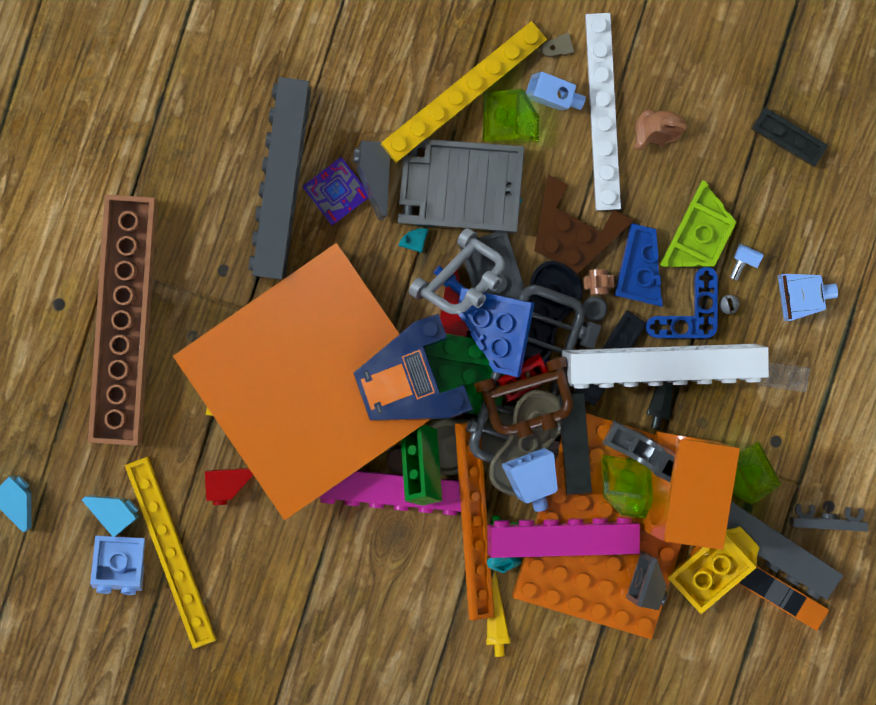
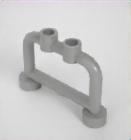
[409,228,505,314]

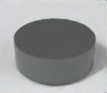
[583,296,607,321]

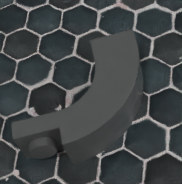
[603,420,675,482]

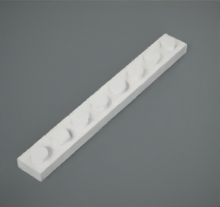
[585,13,621,211]

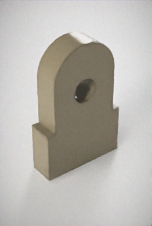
[541,33,574,57]

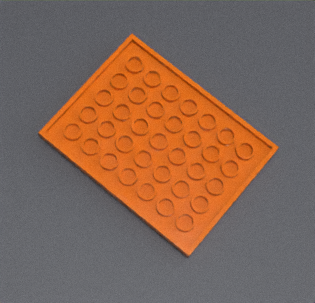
[512,413,681,639]

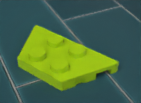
[660,180,736,267]

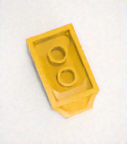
[668,526,760,614]

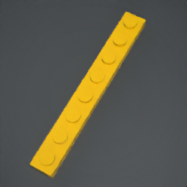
[380,21,547,163]

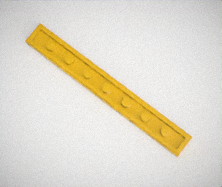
[125,456,217,649]

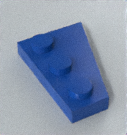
[614,223,663,307]

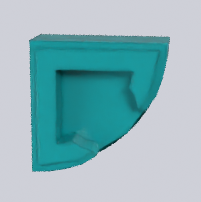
[398,228,429,253]
[487,557,522,573]

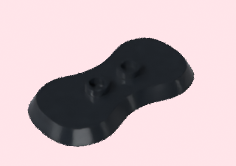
[524,261,583,362]

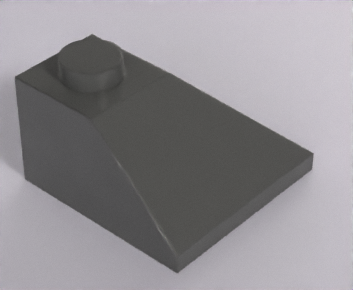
[626,551,667,610]

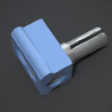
[730,244,764,281]

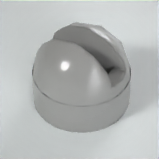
[719,295,740,314]

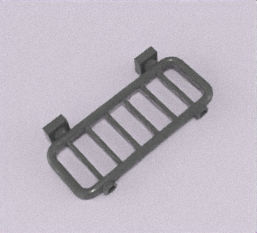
[466,285,601,463]

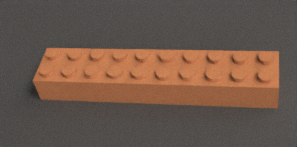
[88,194,158,446]

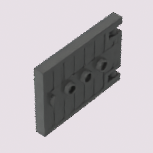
[398,139,525,234]

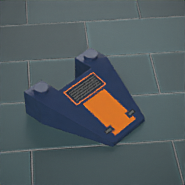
[353,314,473,420]

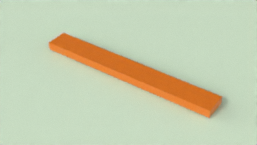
[455,422,494,621]

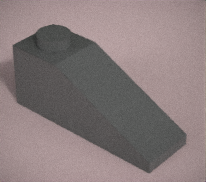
[353,141,390,221]

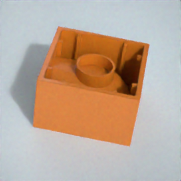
[640,431,740,550]

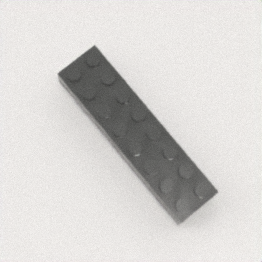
[249,77,312,281]

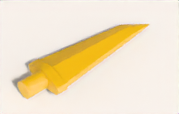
[486,571,511,657]

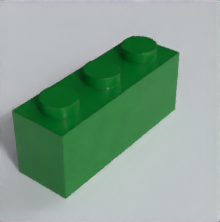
[401,425,442,506]

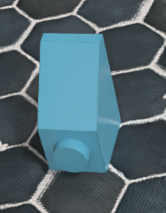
[0,475,32,532]
[82,495,140,538]

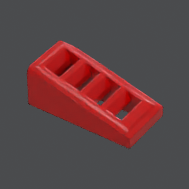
[497,353,549,402]

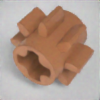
[584,269,614,295]

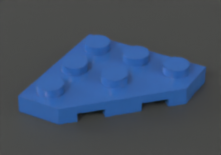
[458,288,535,377]

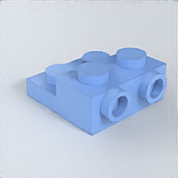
[90,536,146,595]

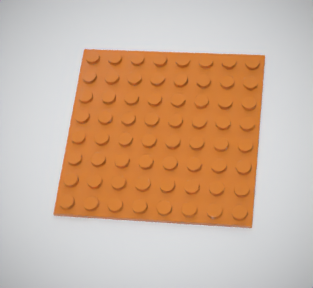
[173,243,431,520]

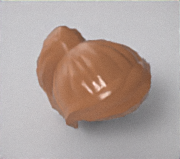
[633,110,688,150]

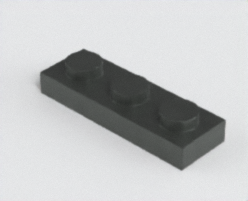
[751,107,828,167]

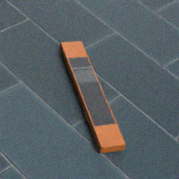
[690,546,829,631]

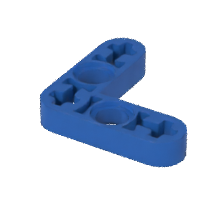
[645,267,718,338]

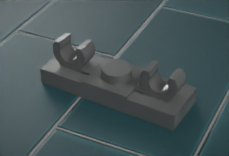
[790,504,868,532]

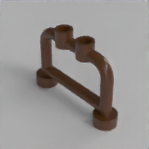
[474,356,573,438]

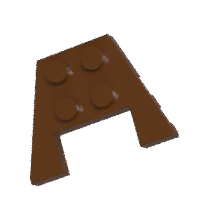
[534,175,633,274]

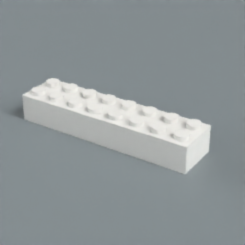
[562,344,769,389]

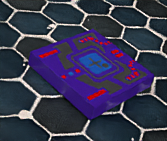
[302,157,369,226]

